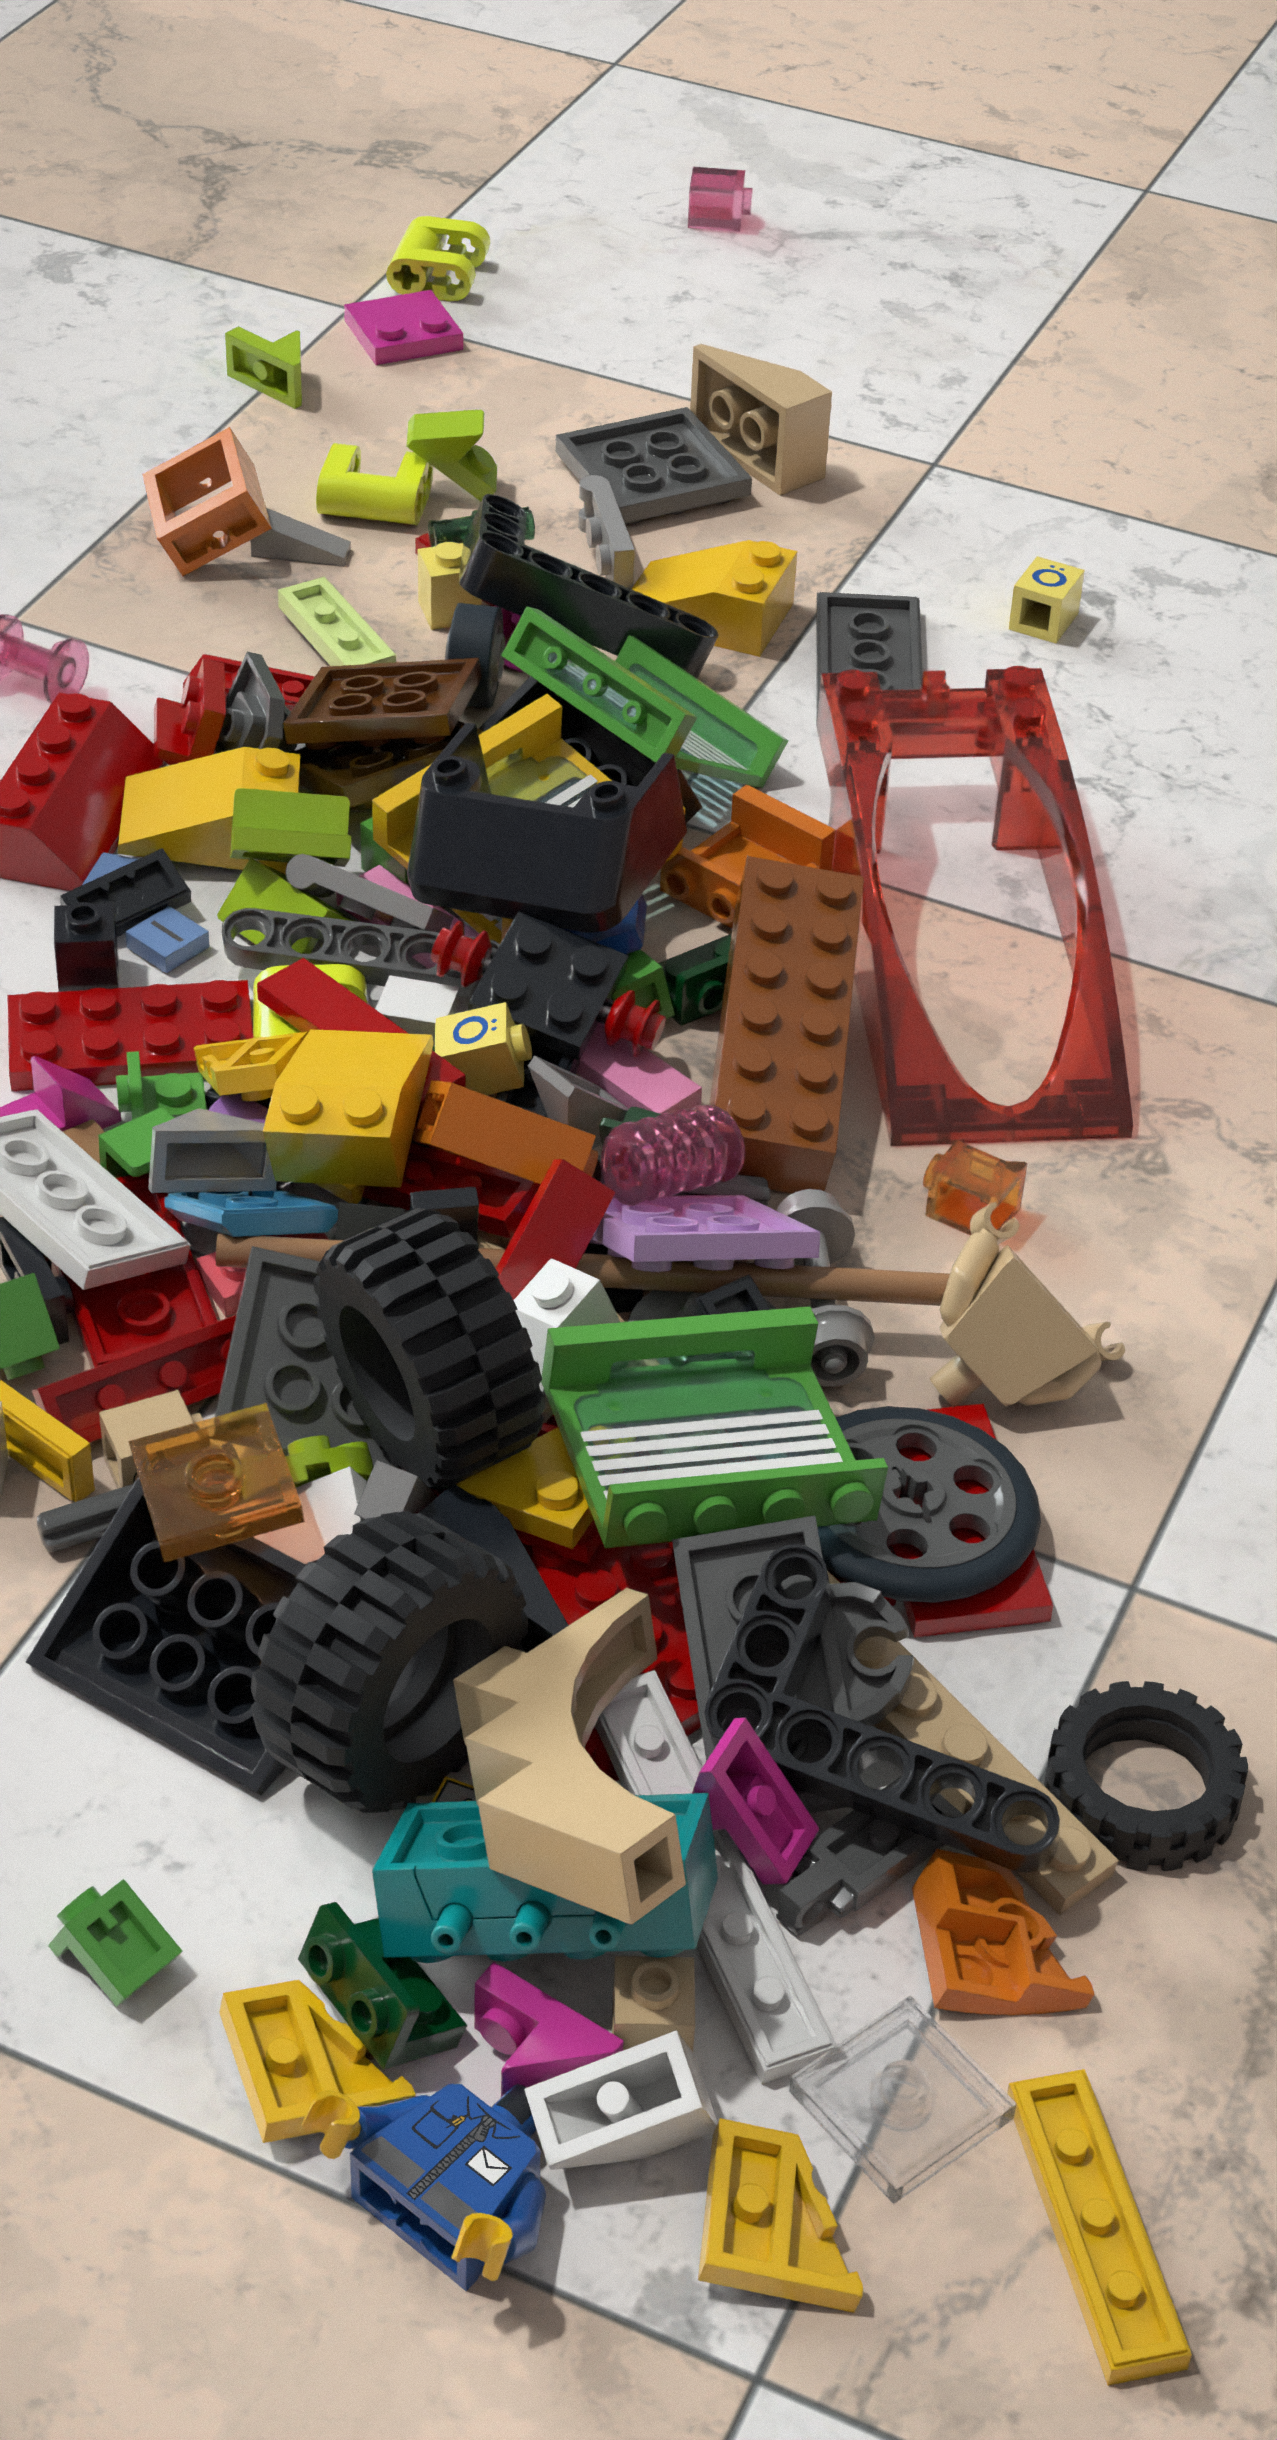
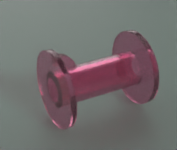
[0,614,89,704]

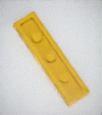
[1006,2069,1192,2386]

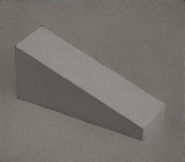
[250,508,351,567]
[354,1460,437,1519]

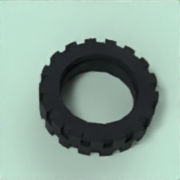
[1044,1681,1248,1871]

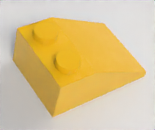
[631,540,798,657]
[117,747,300,875]
[262,1029,434,1188]

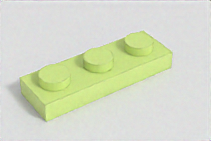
[278,577,396,666]

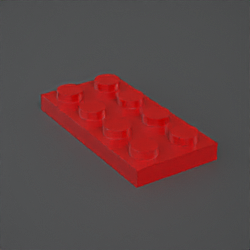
[7,980,253,1091]

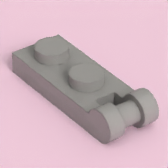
[578,475,635,589]
[286,854,454,932]

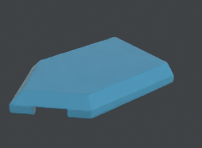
[165,1190,339,1237]

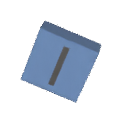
[125,906,210,973]

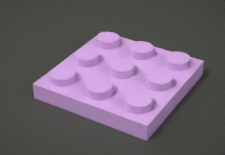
[589,1195,820,1272]

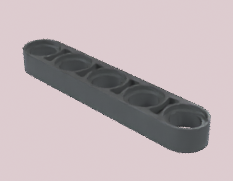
[222,908,500,998]

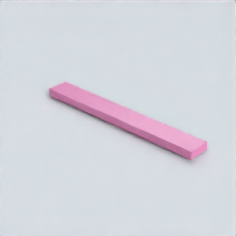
[336,865,702,1131]

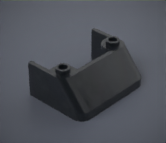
[407,723,687,933]

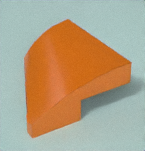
[912,1849,1094,2015]

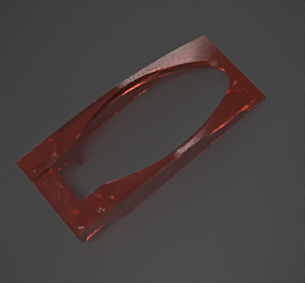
[817,666,1133,1146]

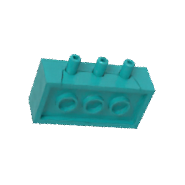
[372,1793,718,1964]

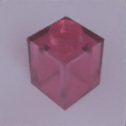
[688,167,753,232]

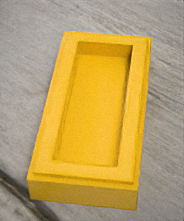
[0,1380,95,1502]

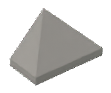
[528,1056,628,1149]
[148,1108,276,1193]

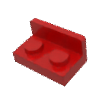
[154,658,226,765]

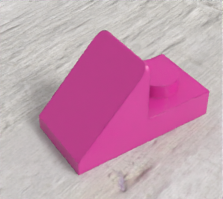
[0,1056,121,1132]
[692,1718,819,1884]
[474,1961,624,2097]

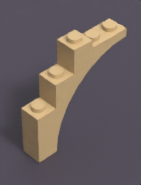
[453,1588,686,1925]

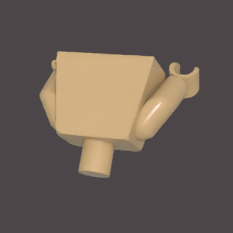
[929,1202,1125,1407]

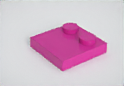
[344,290,463,365]

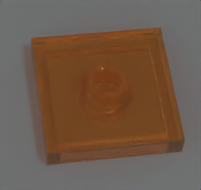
[128,1403,305,1562]

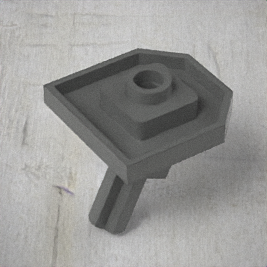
[213,651,298,754]

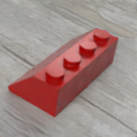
[0,692,167,891]

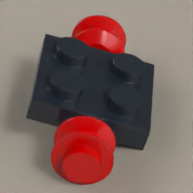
[430,911,666,1060]

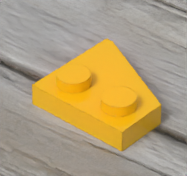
[194,1032,308,1101]
[456,1427,635,1549]
[219,1980,416,2143]
[698,2118,863,2313]

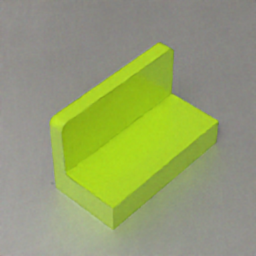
[230,788,352,867]
[217,858,354,954]

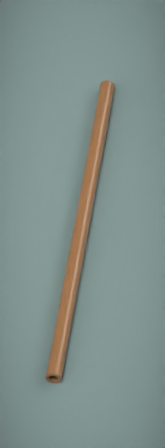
[216,1234,950,1306]

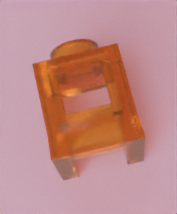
[923,1140,1027,1235]

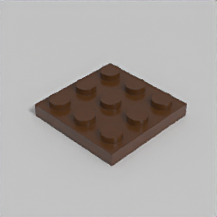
[283,658,482,750]

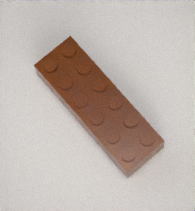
[701,856,864,1194]

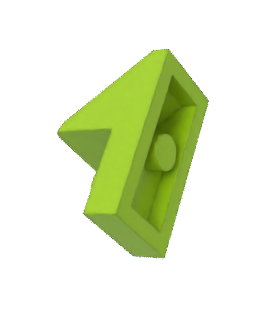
[225,326,302,409]
[406,409,497,501]

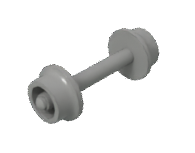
[777,1189,875,1387]

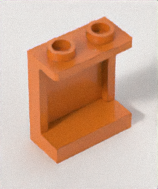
[660,784,836,928]

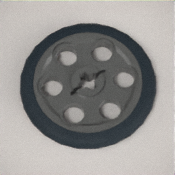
[790,1406,1041,1603]

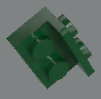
[658,933,732,1026]
[298,1902,467,2070]

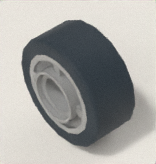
[445,603,505,708]

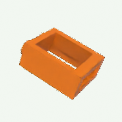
[142,427,272,576]
[412,1080,598,1184]

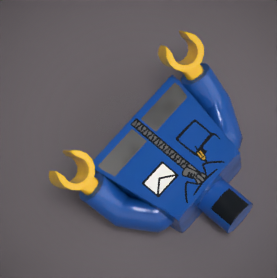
[300,2084,546,2291]

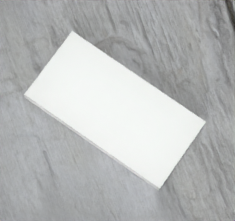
[0,1109,191,1290]

